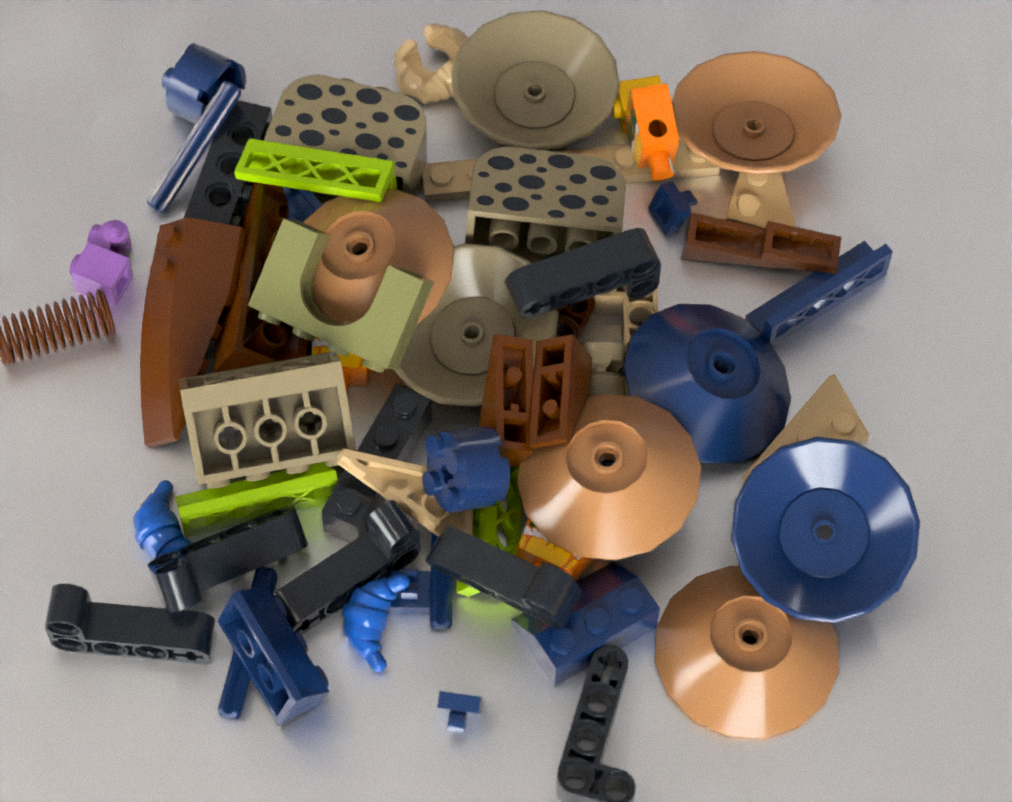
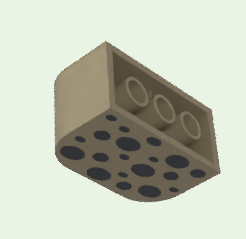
[264,75,427,197]
[465,147,626,264]

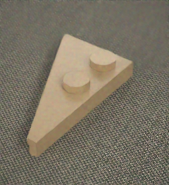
[725,172,796,228]
[742,374,869,486]
[337,449,473,537]

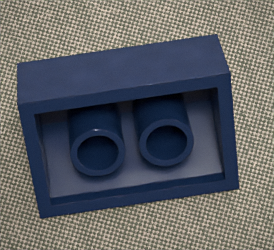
[511,561,660,687]
[217,586,330,726]

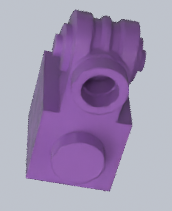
[69,220,133,307]

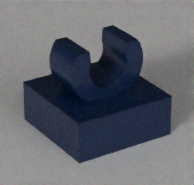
[648,181,698,236]
[389,569,431,615]
[437,691,483,733]

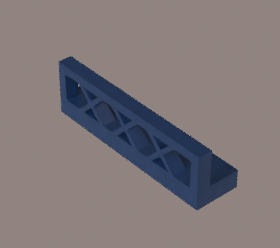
[745,241,893,347]

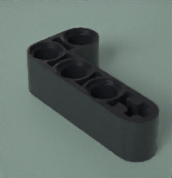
[504,228,661,319]
[272,500,421,635]
[148,506,308,612]
[425,525,583,630]
[45,584,216,663]
[556,645,636,802]

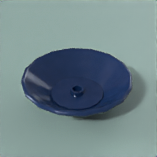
[623,304,791,463]
[731,437,920,623]

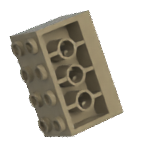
[179,352,357,489]

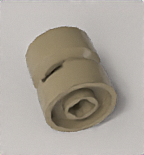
[580,342,625,397]

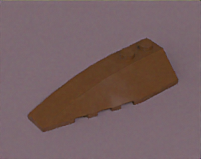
[213,182,308,373]
[140,217,246,448]

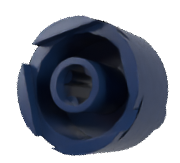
[162,43,246,124]
[422,426,510,513]

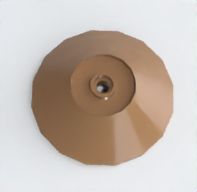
[671,51,842,175]
[303,189,454,325]
[517,394,702,560]
[654,566,839,739]

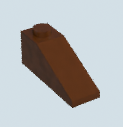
[479,334,534,467]
[529,334,592,449]

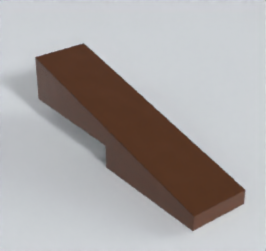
[680,213,841,273]

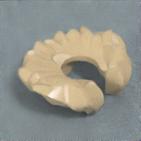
[393,23,469,105]

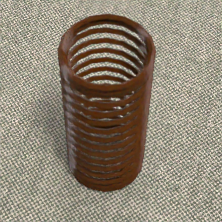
[0,288,116,367]

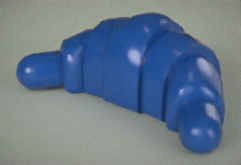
[133,480,191,559]
[342,574,410,672]

